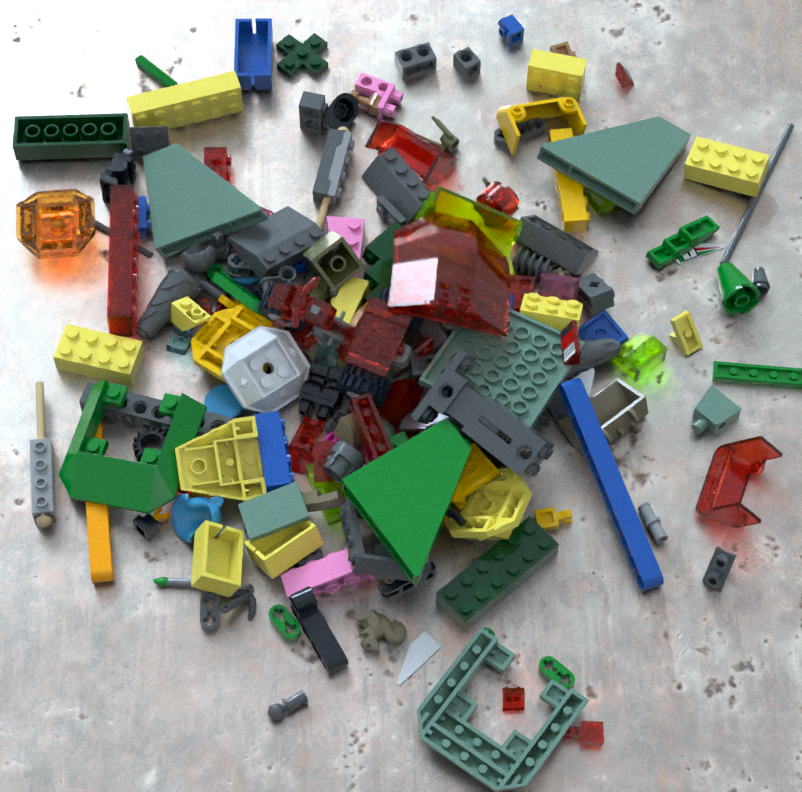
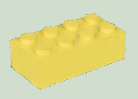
[684,136,770,197]
[53,324,145,387]

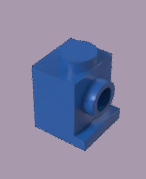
[498,14,524,47]

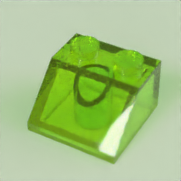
[612,333,668,382]

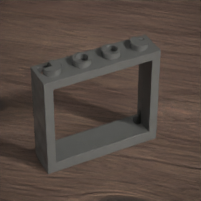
[339,497,432,583]

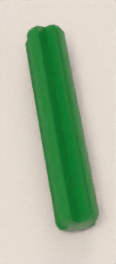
[135,55,178,87]

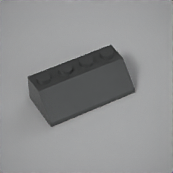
[362,147,437,228]
[512,215,599,275]

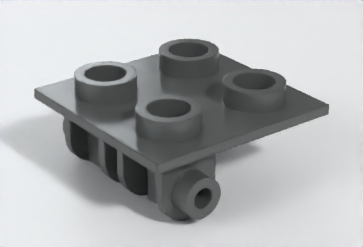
[129,126,170,161]

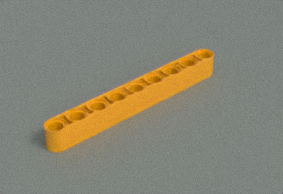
[86,420,114,584]

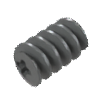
[512,247,556,284]

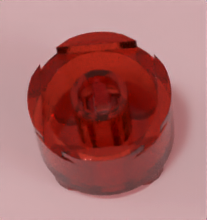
[473,181,520,226]

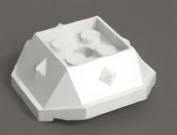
[221,326,310,413]

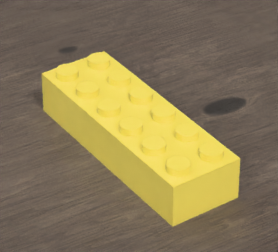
[126,71,243,129]

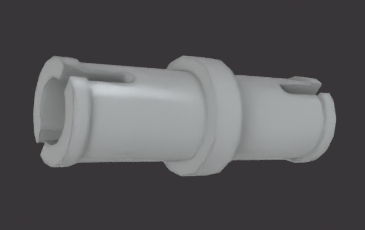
[638,502,668,544]

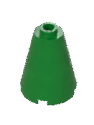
[716,262,761,315]

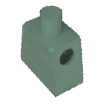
[691,385,741,435]

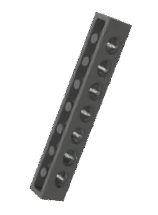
[79,382,235,437]

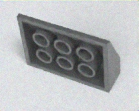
[227,206,325,280]

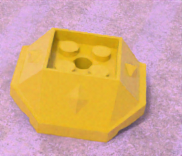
[191,304,275,384]

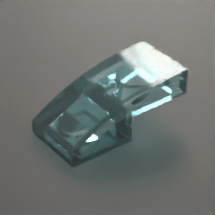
[166,325,198,356]

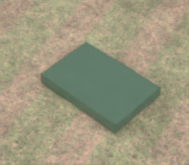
[238,481,310,542]

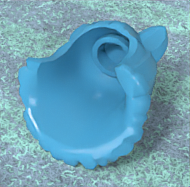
[171,493,225,543]

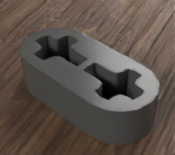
[200,592,220,633]

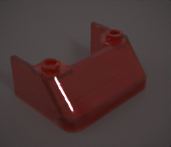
[365,120,458,187]
[695,436,783,528]

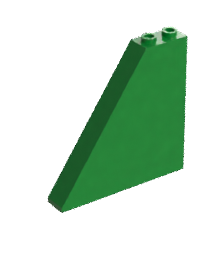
[341,418,472,586]

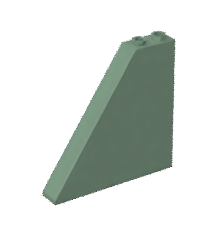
[537,116,691,215]
[143,143,269,258]

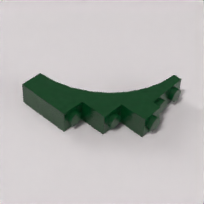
[361,221,416,341]

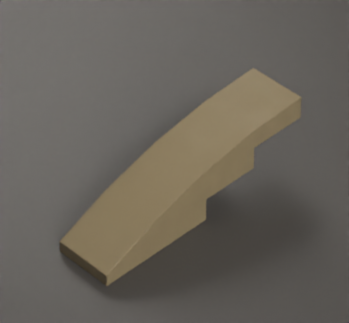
[301,489,345,512]

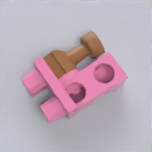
[350,72,403,120]

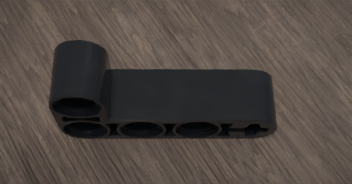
[289,586,349,674]

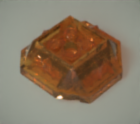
[16,189,96,259]

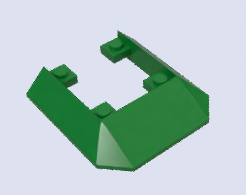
[59,379,207,514]

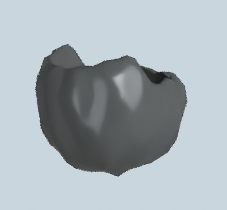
[180,243,217,274]

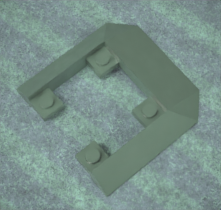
[417,627,589,792]

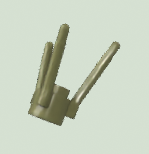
[413,116,460,152]

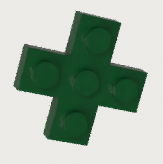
[276,33,328,78]

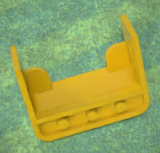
[496,97,587,155]

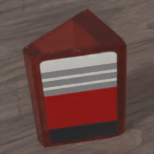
[560,320,581,365]

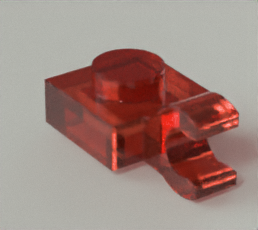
[564,721,604,746]

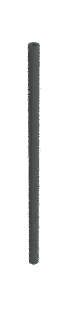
[719,123,794,265]

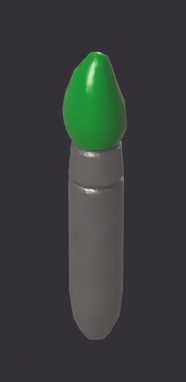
[153,577,193,588]

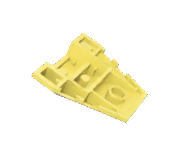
[175,416,267,501]

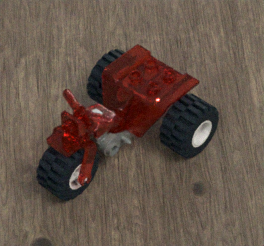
[258,276,427,408]

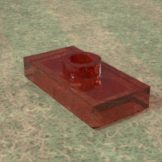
[313,441,335,483]

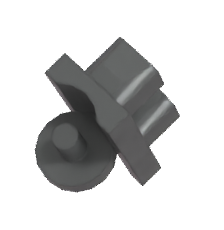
[702,546,737,590]

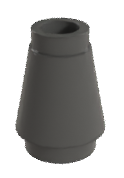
[751,267,770,296]

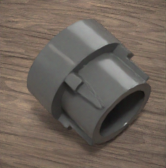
[322,440,366,484]

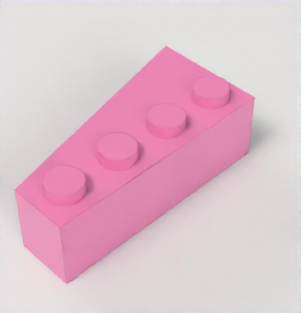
[326,216,365,293]
[280,548,377,600]

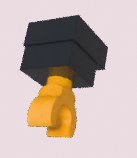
[133,507,170,542]

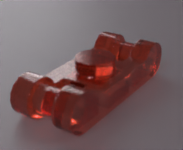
[289,416,326,456]

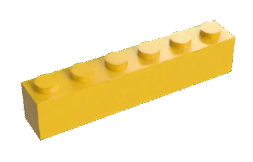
[548,128,590,232]

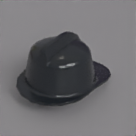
[325,93,359,130]

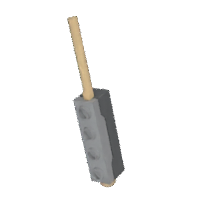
[312,127,355,230]
[30,381,57,527]

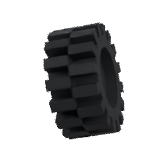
[133,427,167,462]

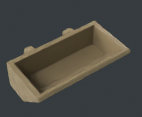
[557,378,649,456]

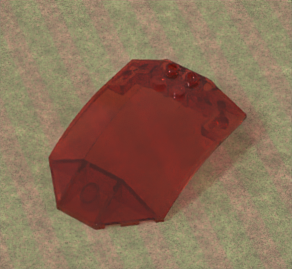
[387,211,510,337]

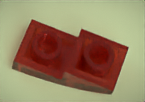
[411,336,434,359]

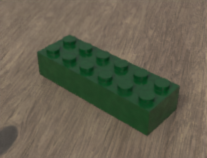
[13,113,130,160]
[436,516,559,633]

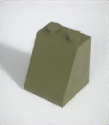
[302,230,365,291]

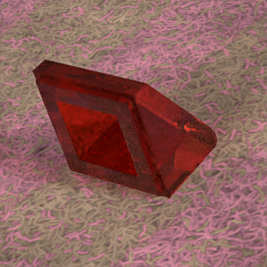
[615,62,634,88]

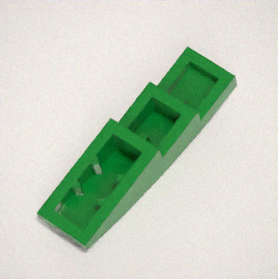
[646,215,720,269]

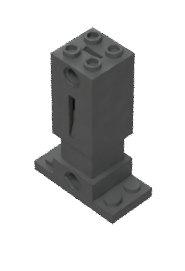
[410,349,555,478]

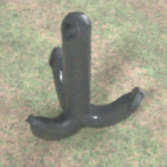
[221,584,257,618]

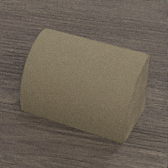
[333,408,375,447]

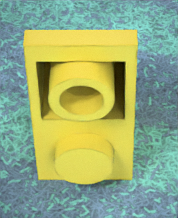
[171,296,211,332]

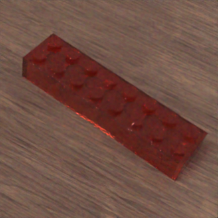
[107,185,139,337]

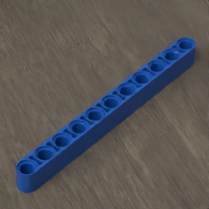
[559,378,664,591]

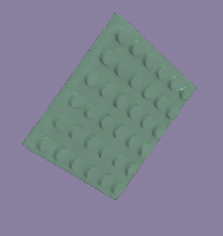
[419,295,586,427]

